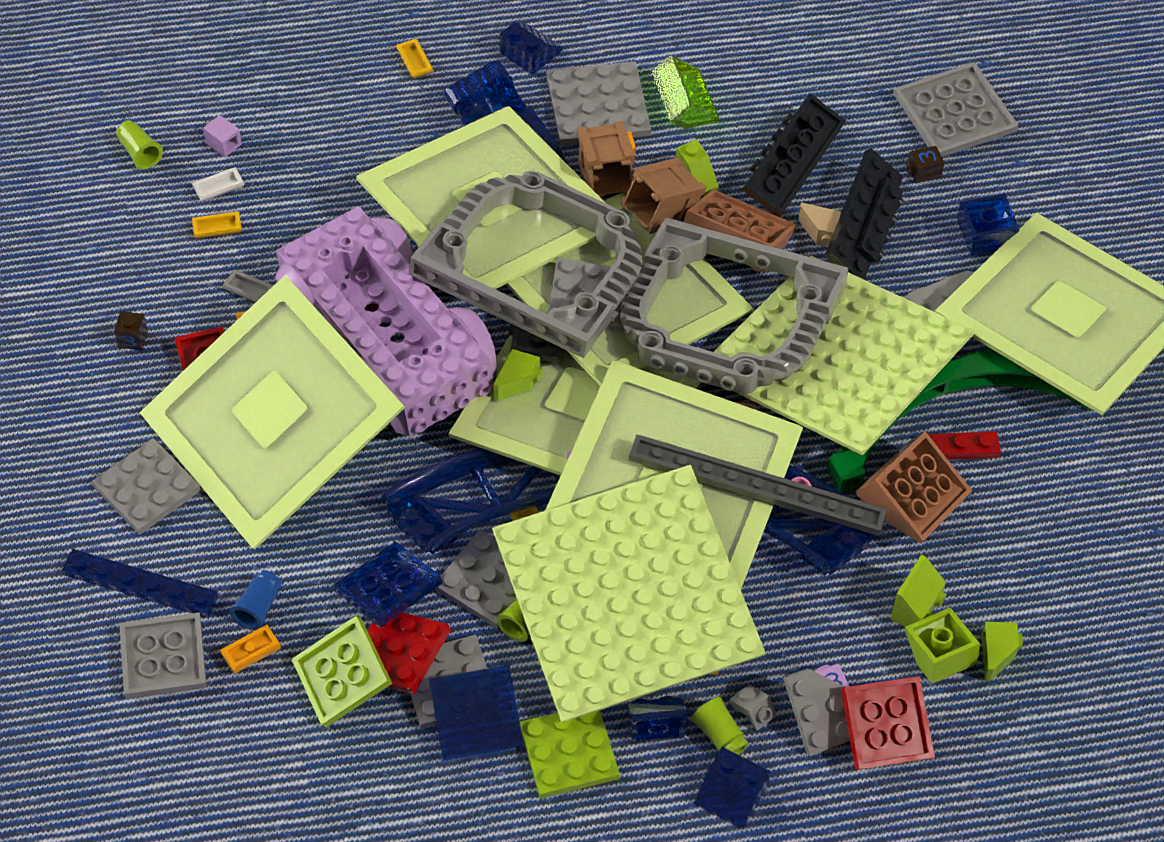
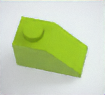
[676,139,719,196]
[493,349,543,402]
[981,622,1023,682]

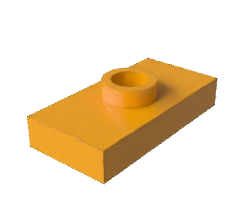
[220,625,281,674]

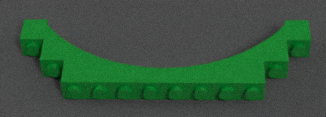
[827,348,1092,494]

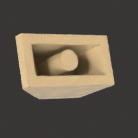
[798,202,841,247]

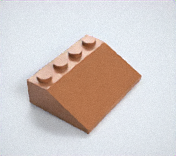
[684,189,797,272]
[856,431,972,543]

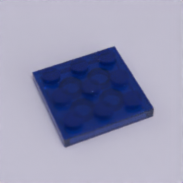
[334,541,443,628]
[429,665,524,761]

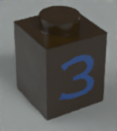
[906,146,945,184]
[114,311,148,351]

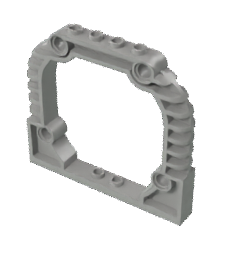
[409,171,642,358]
[620,217,848,394]

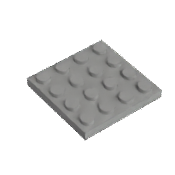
[546,61,651,146]
[893,62,1019,157]

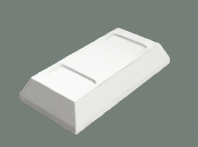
[192,167,245,201]

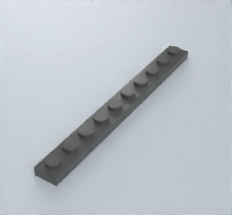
[629,434,887,536]

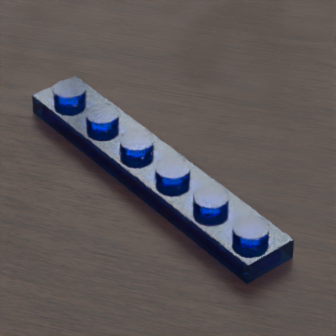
[62,549,219,618]

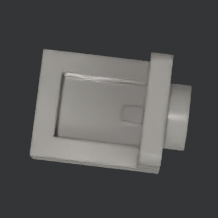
[729,684,776,730]

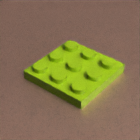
[292,616,392,727]
[519,710,620,799]

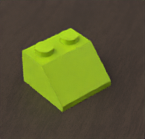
[891,554,947,627]
[905,608,980,684]

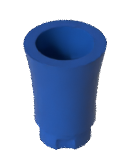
[229,570,282,631]

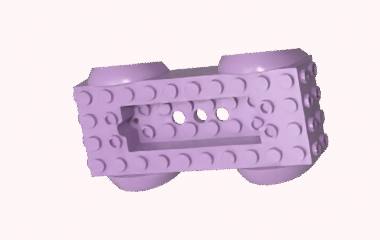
[274,206,497,437]

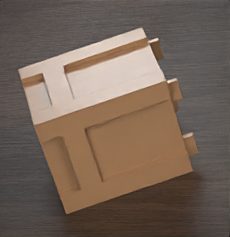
[577,121,635,197]
[621,158,707,234]

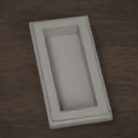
[222,269,273,302]

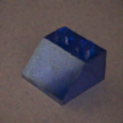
[499,22,563,75]
[957,193,1020,256]
[627,696,687,744]
[694,747,771,830]

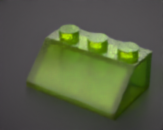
[652,54,720,129]

